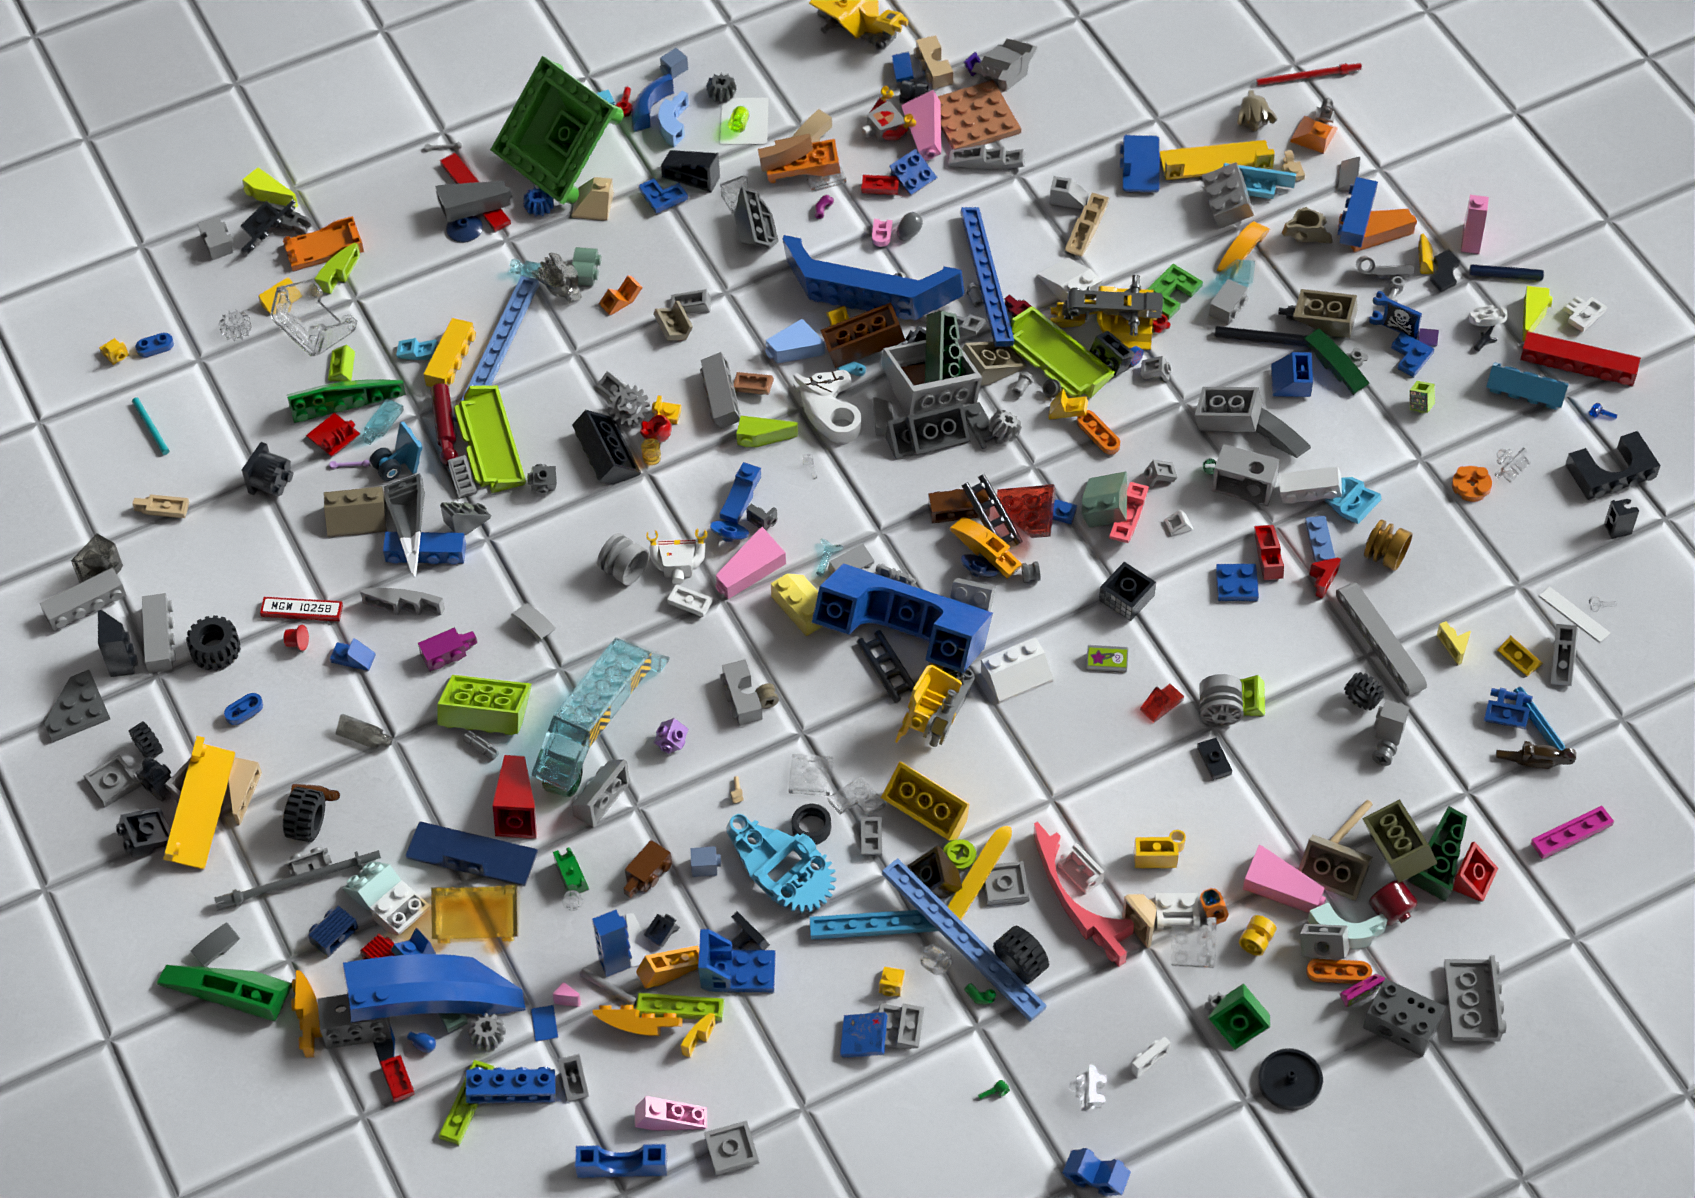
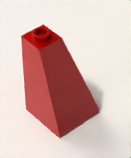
[492,755,537,839]

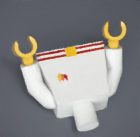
[646,528,708,585]

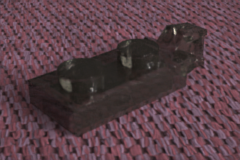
[335,714,393,748]

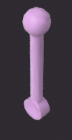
[329,460,370,469]

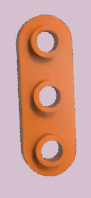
[1077,410,1121,454]
[1306,959,1372,984]

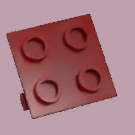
[306,413,360,457]

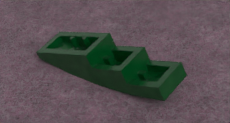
[1304,329,1370,395]

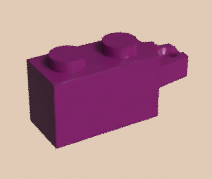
[418,627,478,672]

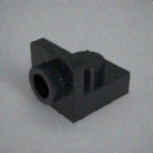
[644,913,680,947]

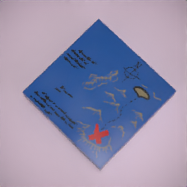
[840,1012,888,1058]

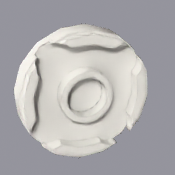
[1469,305,1507,326]

